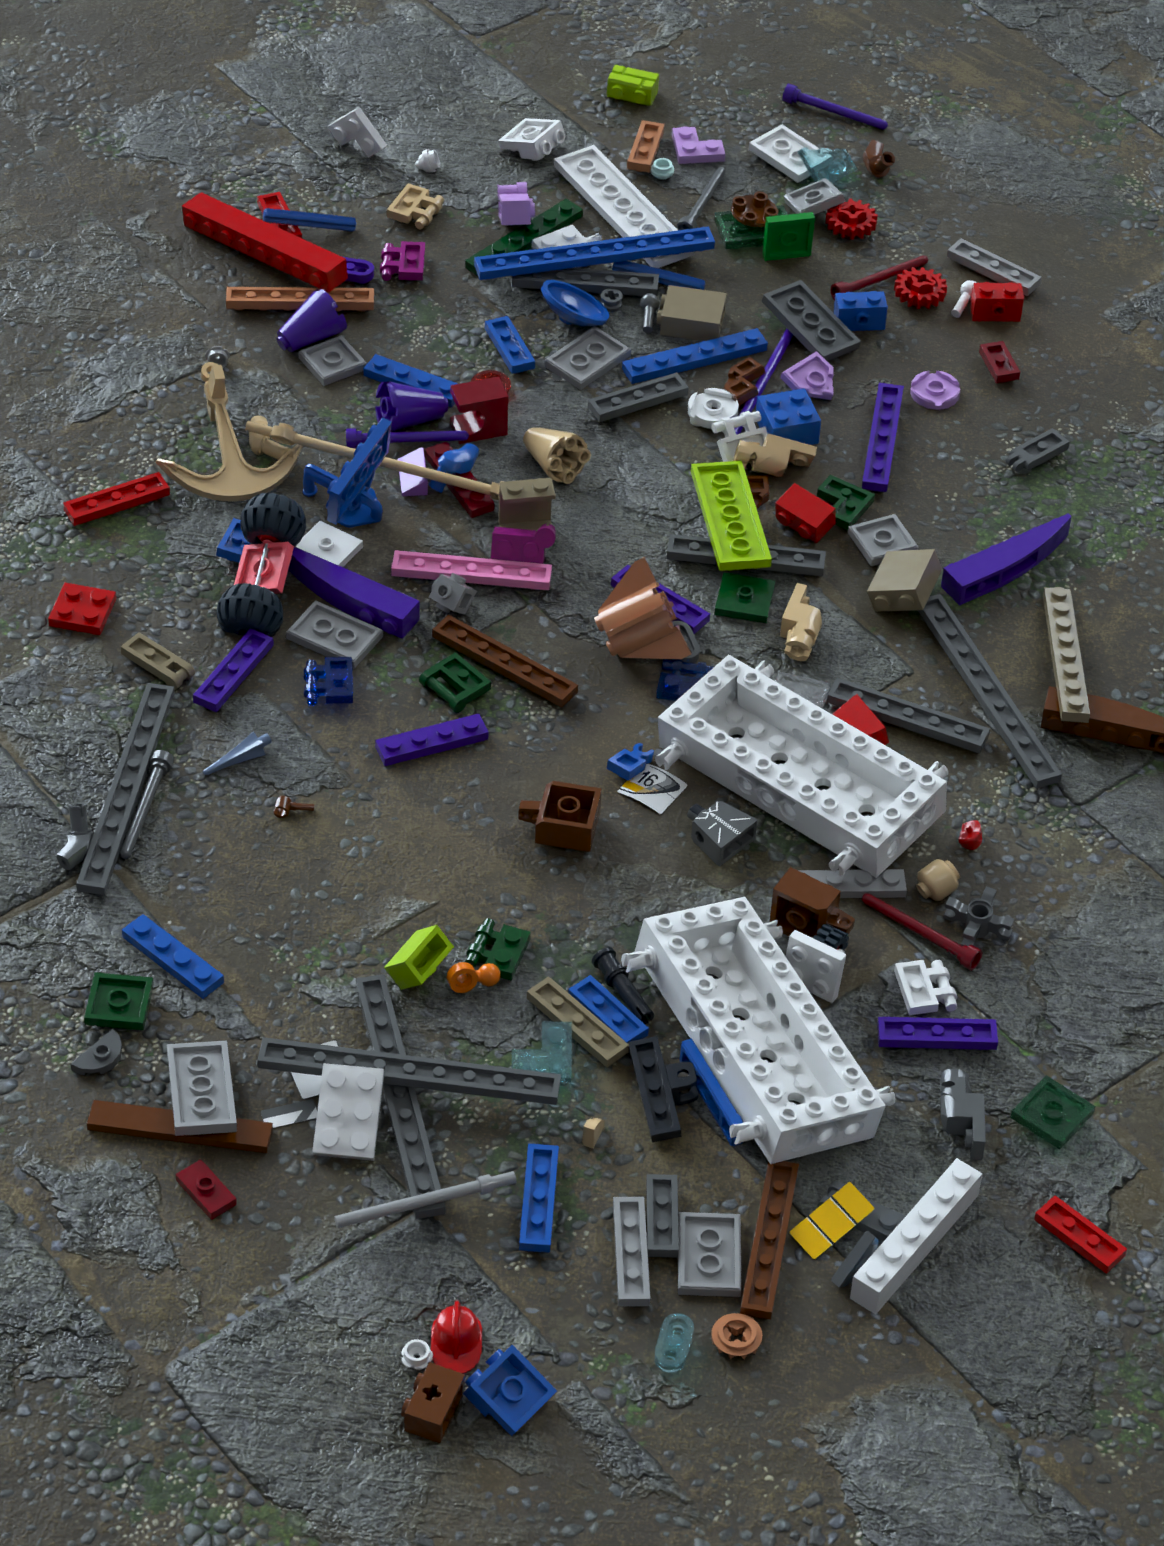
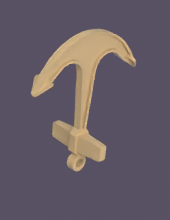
[156,362,303,501]

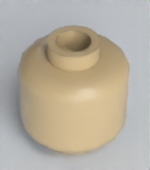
[916,859,960,901]

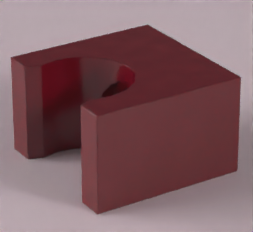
[450,376,509,444]

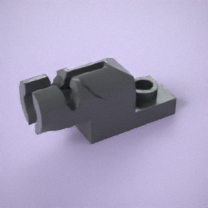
[940,1069,986,1160]

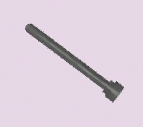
[676,167,726,230]
[120,750,174,859]

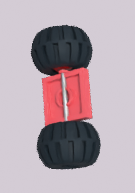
[217,493,306,637]

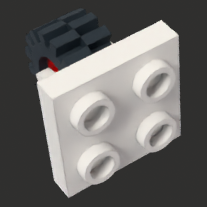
[786,924,849,1003]

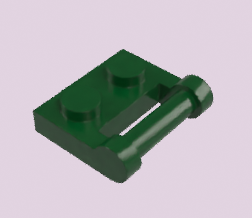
[419,652,491,713]

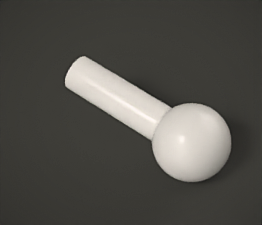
[951,280,976,318]

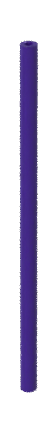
[734,328,794,435]

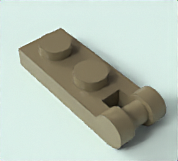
[120,632,195,690]

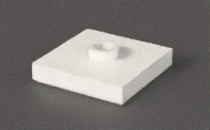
[295,521,363,567]

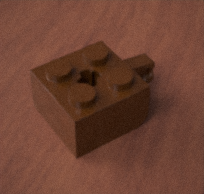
[518,781,602,852]
[770,867,855,938]

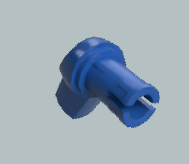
[428,443,479,493]

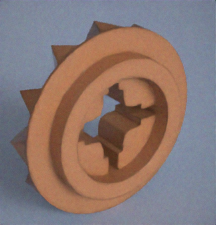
[712,1313,762,1359]

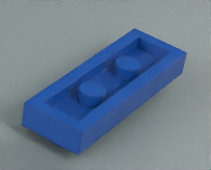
[485,316,535,374]
[568,975,649,1043]

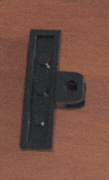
[628,1036,699,1143]

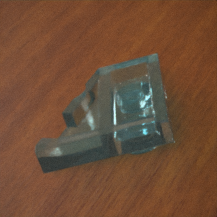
[797,147,857,184]

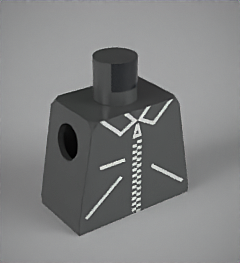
[687,801,758,867]

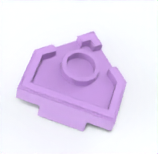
[780,351,834,400]

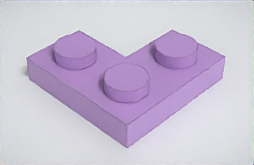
[672,127,725,164]

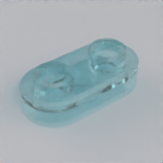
[654,1313,694,1373]

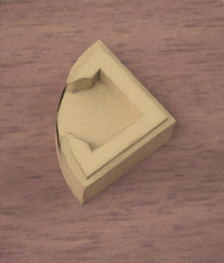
[583,1117,604,1149]

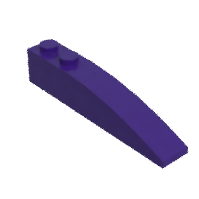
[288,547,420,639]

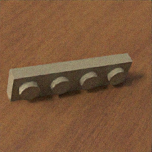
[527,976,629,1067]

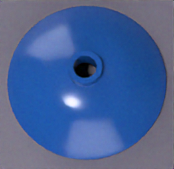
[541,280,609,326]

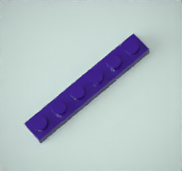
[862,383,904,492]

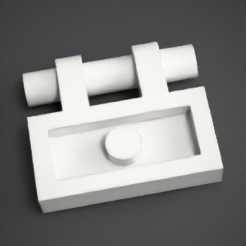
[711,411,768,462]
[894,960,958,1015]

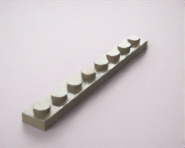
[1043,587,1090,723]

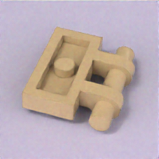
[387,183,444,229]

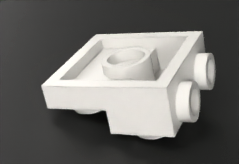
[498,118,566,161]

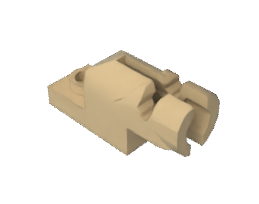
[733,434,817,476]
[780,583,822,661]

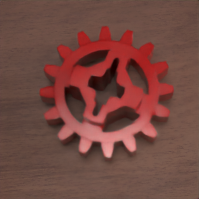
[825,199,878,240]
[894,267,947,309]

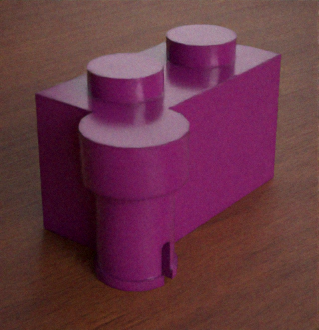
[491,523,556,564]

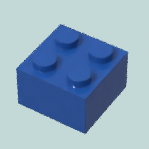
[756,388,821,445]

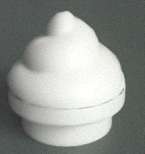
[415,149,440,173]

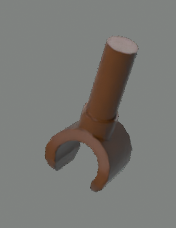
[274,796,314,818]

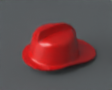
[431,1301,482,1374]

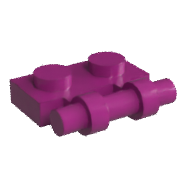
[380,241,425,281]

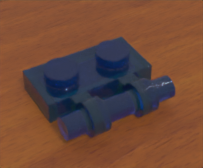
[303,657,353,706]
[656,659,715,701]

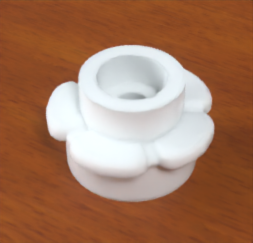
[401,1339,433,1370]

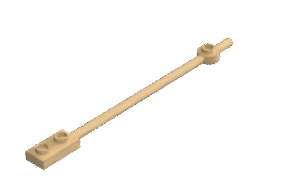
[245,421,505,501]

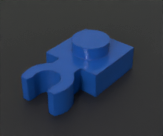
[607,743,654,781]

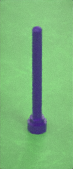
[782,83,888,130]
[346,428,469,449]

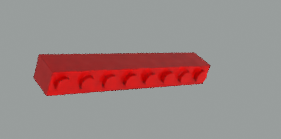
[182,192,348,293]

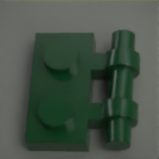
[465,918,531,981]

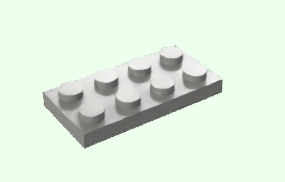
[167,1041,237,1136]

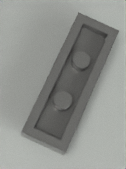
[646,1174,679,1258]

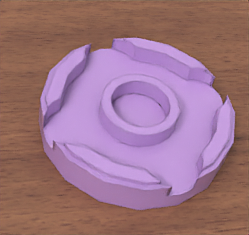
[910,371,960,410]

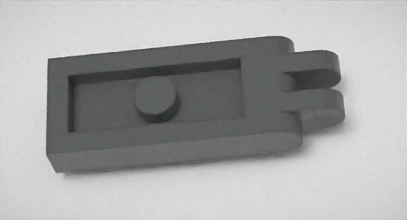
[1005,428,1070,472]

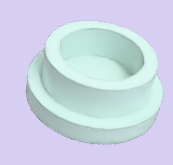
[651,158,674,179]

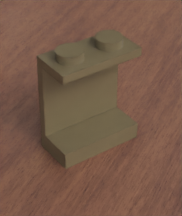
[498,478,556,530]

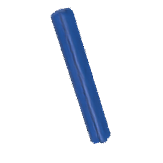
[263,208,356,232]
[612,261,705,290]

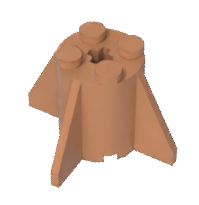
[594,557,691,659]

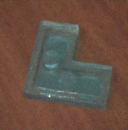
[511,1021,572,1082]

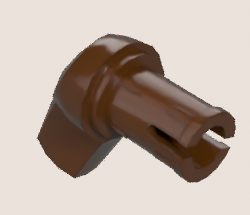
[863,140,895,178]

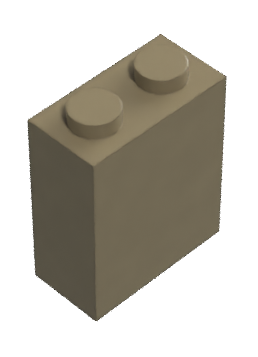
[656,285,727,341]
[867,549,942,612]

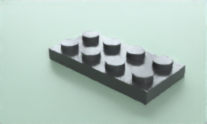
[761,280,861,361]

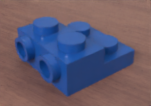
[463,1345,557,1436]

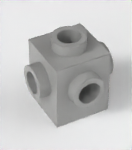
[429,573,477,615]

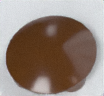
[731,191,778,227]

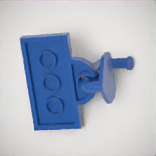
[303,418,392,527]

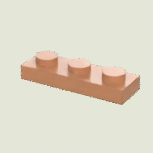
[627,120,665,173]

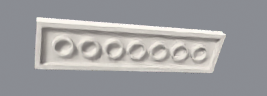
[554,145,695,268]

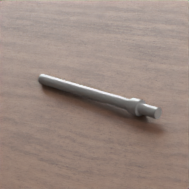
[334,1171,516,1228]

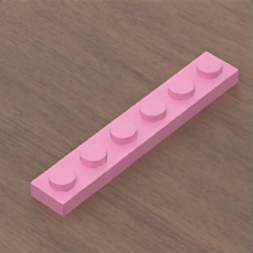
[391,550,552,590]

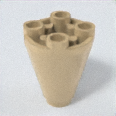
[523,427,591,484]

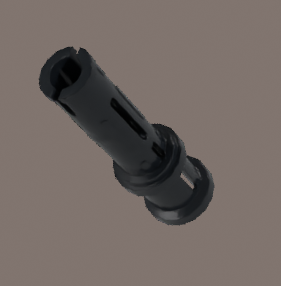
[591,947,654,1024]

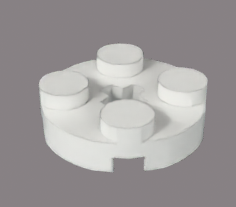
[688,388,739,429]

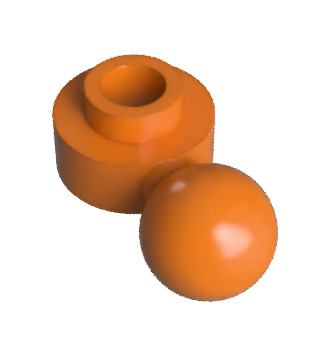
[447,962,500,993]

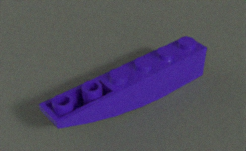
[941,513,1072,606]

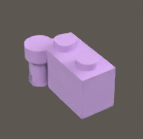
[498,182,535,225]

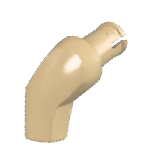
[249,416,290,460]

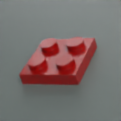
[48,582,116,635]

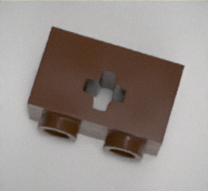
[401,1362,465,1443]

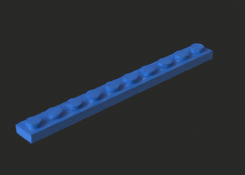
[474,226,715,280]

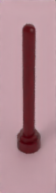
[830,255,928,300]
[862,893,983,971]

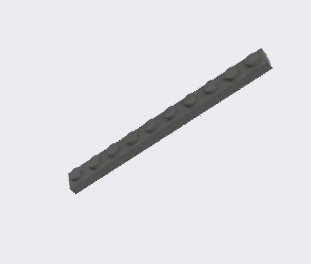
[918,594,1062,789]
[76,683,174,895]
[356,974,446,1219]
[257,1037,561,1105]

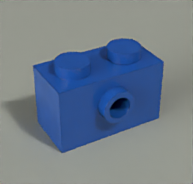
[833,291,888,331]

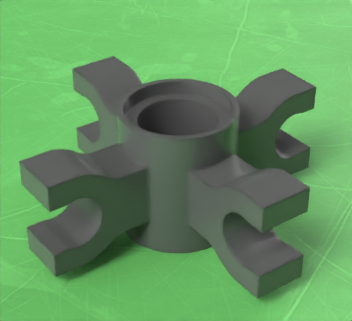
[943,886,1014,946]

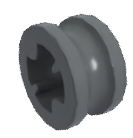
[601,288,623,312]

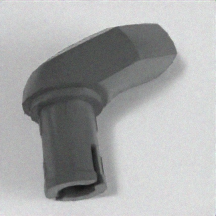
[56,803,93,870]

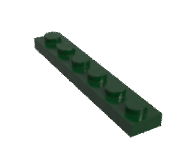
[465,199,583,276]

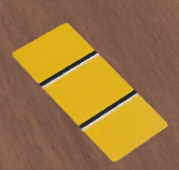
[790,1182,874,1259]

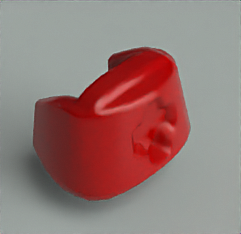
[958,820,982,850]

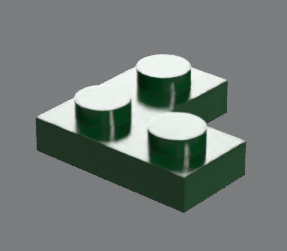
[817,475,875,530]

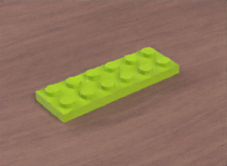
[691,461,772,571]

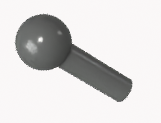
[640,293,660,333]

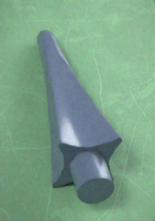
[203,731,272,775]

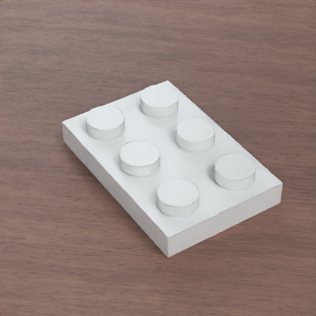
[749,125,832,183]
[312,1063,384,1161]

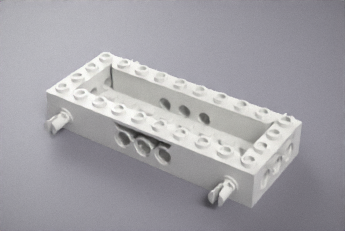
[655,654,948,878]
[621,897,895,1164]

